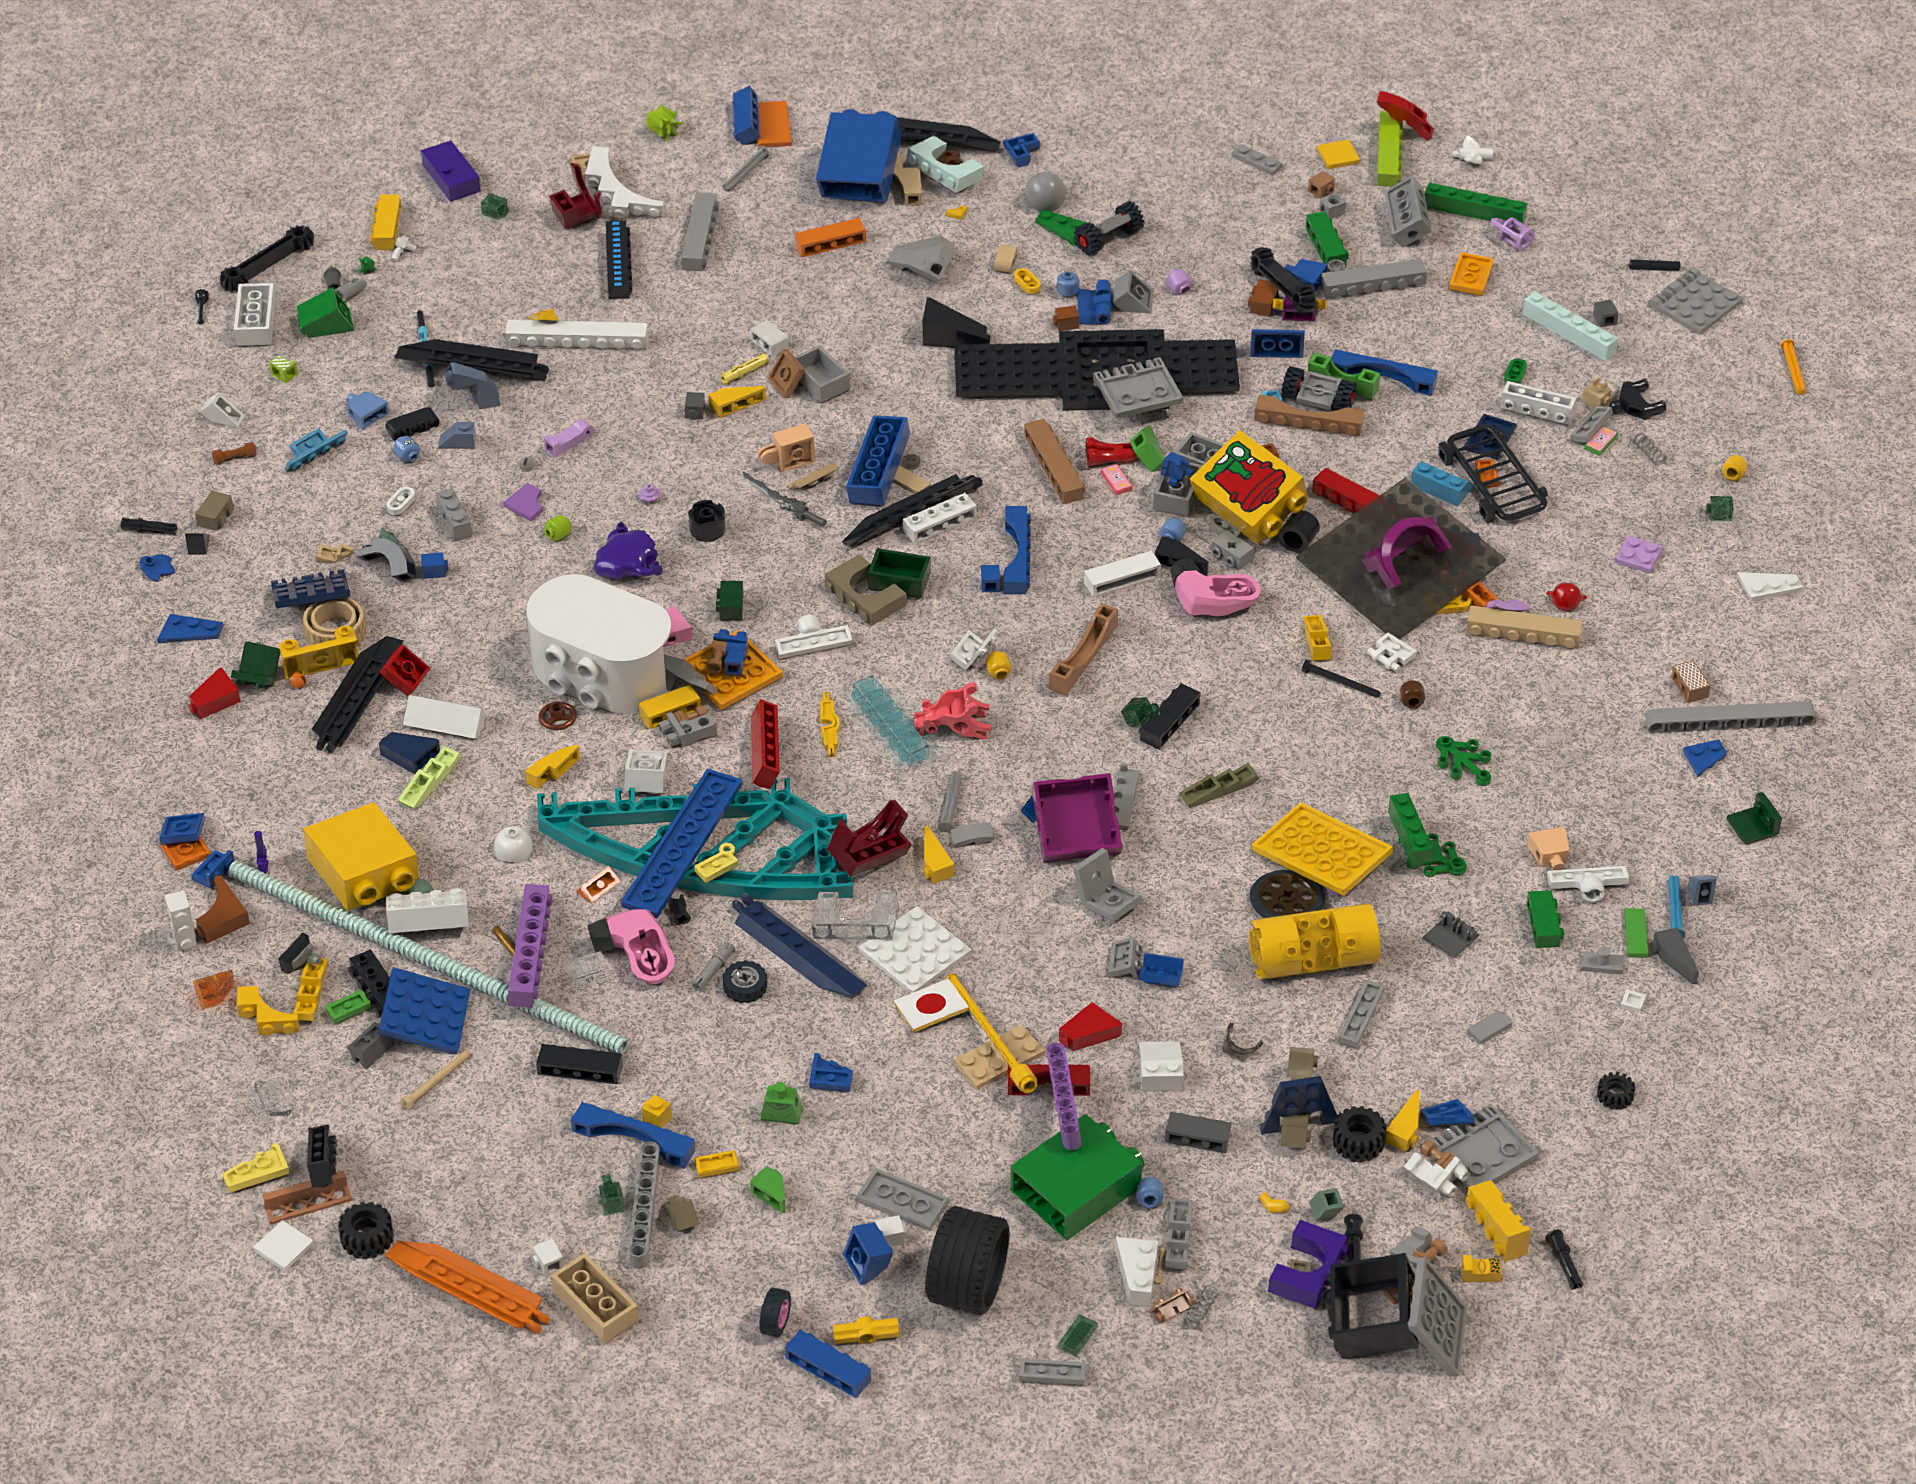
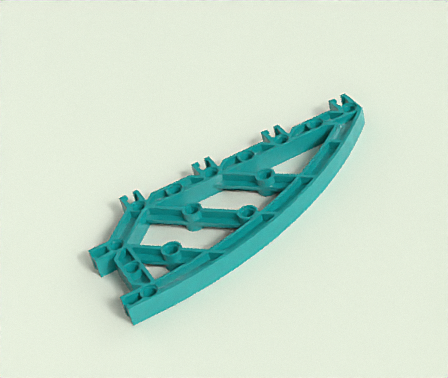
[537,778,853,900]

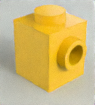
[642,1094,672,1128]

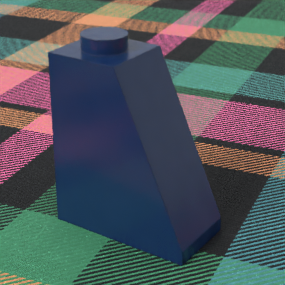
[379,732,440,774]

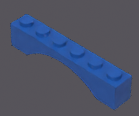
[1332,349,1438,396]
[1004,506,1031,594]
[571,1102,695,1169]

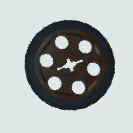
[1250,870,1325,918]

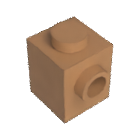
[1308,171,1335,199]

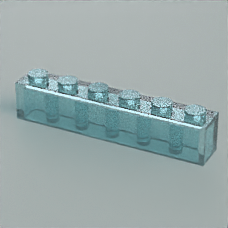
[851,675,929,766]

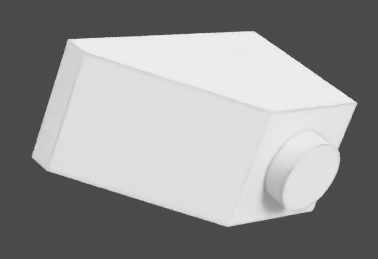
[200,392,245,428]

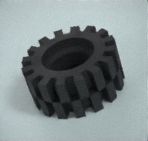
[1597,1072,1636,1110]

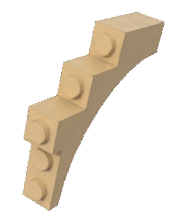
[892,155,922,206]

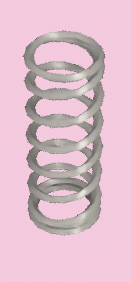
[1633,432,1667,466]
[1183,1285,1219,1329]

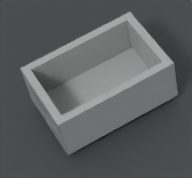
[795,345,850,403]

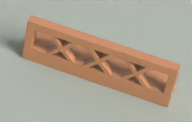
[262,1170,352,1225]

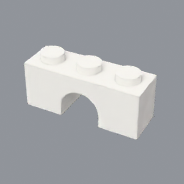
[164,890,197,951]

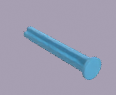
[1668,875,1686,939]

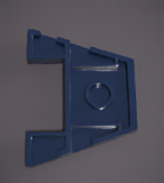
[1259,1076,1338,1135]

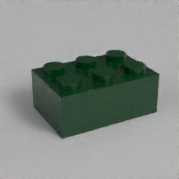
[868,548,931,598]

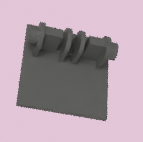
[1423,911,1480,958]

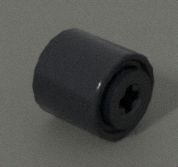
[1278,510,1320,553]

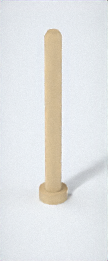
[400,1050,471,1110]

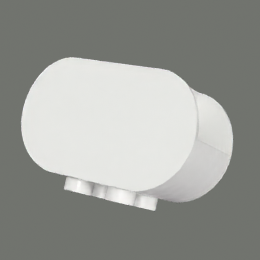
[527,574,675,713]

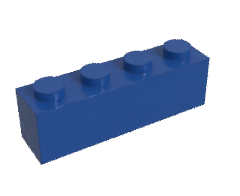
[732,85,760,145]
[785,1329,871,1398]

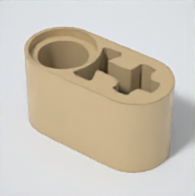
[994,245,1018,273]

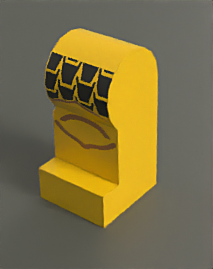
[1461,1255,1502,1282]

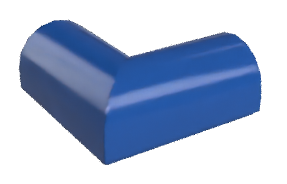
[1003,133,1040,168]

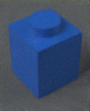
[421,552,448,579]
[981,565,1000,593]

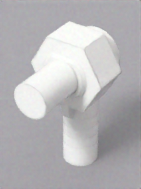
[391,235,417,262]

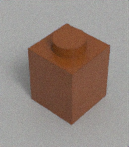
[1052,305,1079,331]

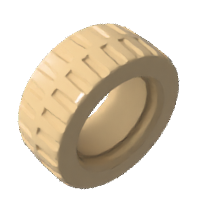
[303,597,366,646]

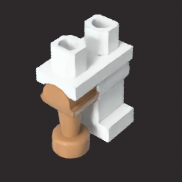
[1404,1139,1470,1197]

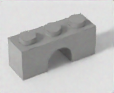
[436,488,472,542]

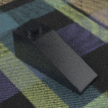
[1155,537,1209,576]

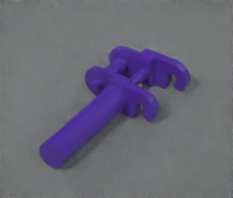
[254,831,269,873]

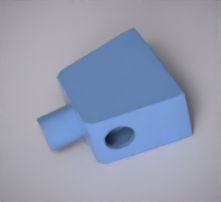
[346,391,389,429]

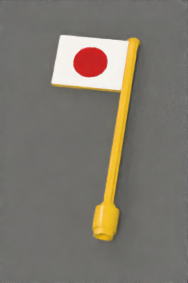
[894,973,1037,1093]

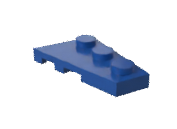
[157,614,224,643]

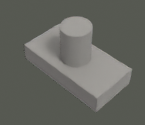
[1582,947,1624,975]

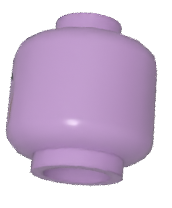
[1166,269,1192,295]

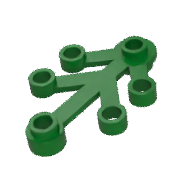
[1436,736,1492,786]
[1398,833,1467,877]

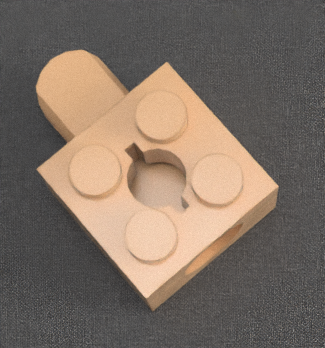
[758,423,815,472]

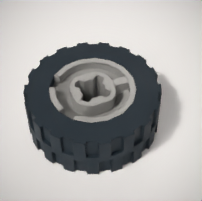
[723,960,768,1003]

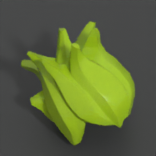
[646,104,684,142]

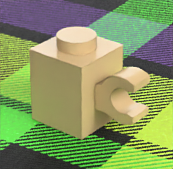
[1582,377,1612,408]

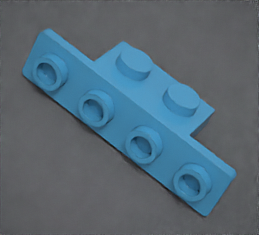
[285,428,348,471]

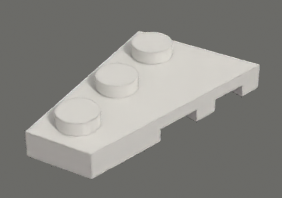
[1737,572,1803,601]

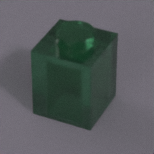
[481,193,509,220]

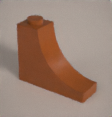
[195,875,250,944]

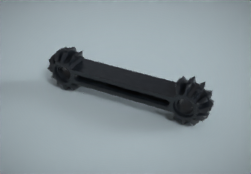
[220,225,314,293]
[1250,247,1317,314]

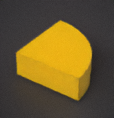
[946,206,968,220]

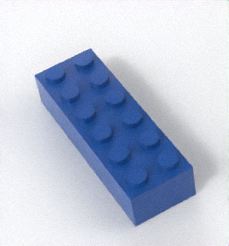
[846,415,910,505]

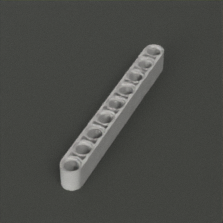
[1645,702,1817,734]

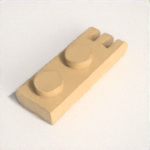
[789,462,838,490]

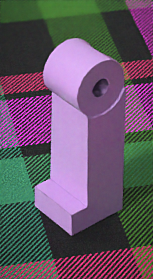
[543,419,593,457]

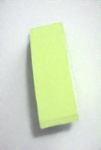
[398,746,461,809]

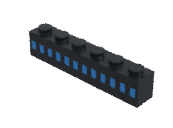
[606,220,633,300]

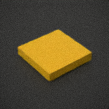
[1317,139,1360,169]

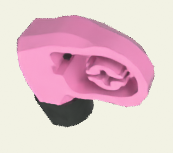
[587,909,675,984]

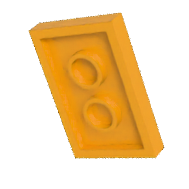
[1449,252,1494,296]

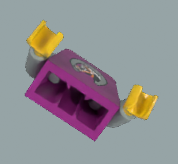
[1273,296,1327,321]

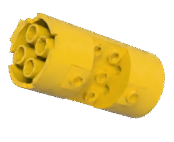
[1248,903,1381,980]

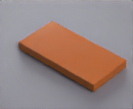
[757,101,791,148]

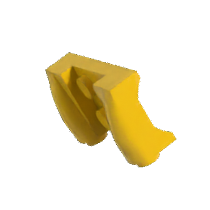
[279,626,358,680]

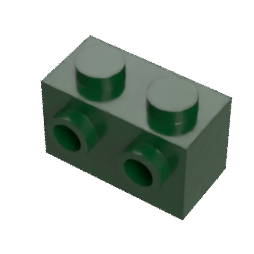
[716,581,744,620]

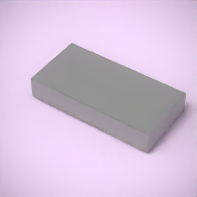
[1467,1010,1512,1045]

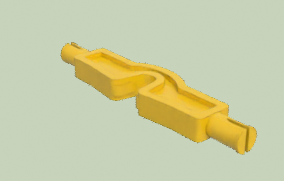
[820,692,840,758]

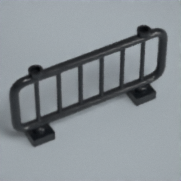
[1438,425,1548,524]

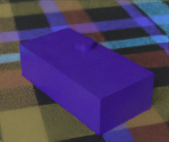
[421,140,481,202]

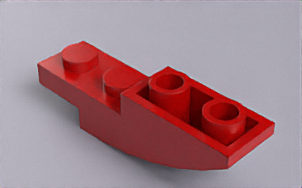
[1376,91,1434,141]

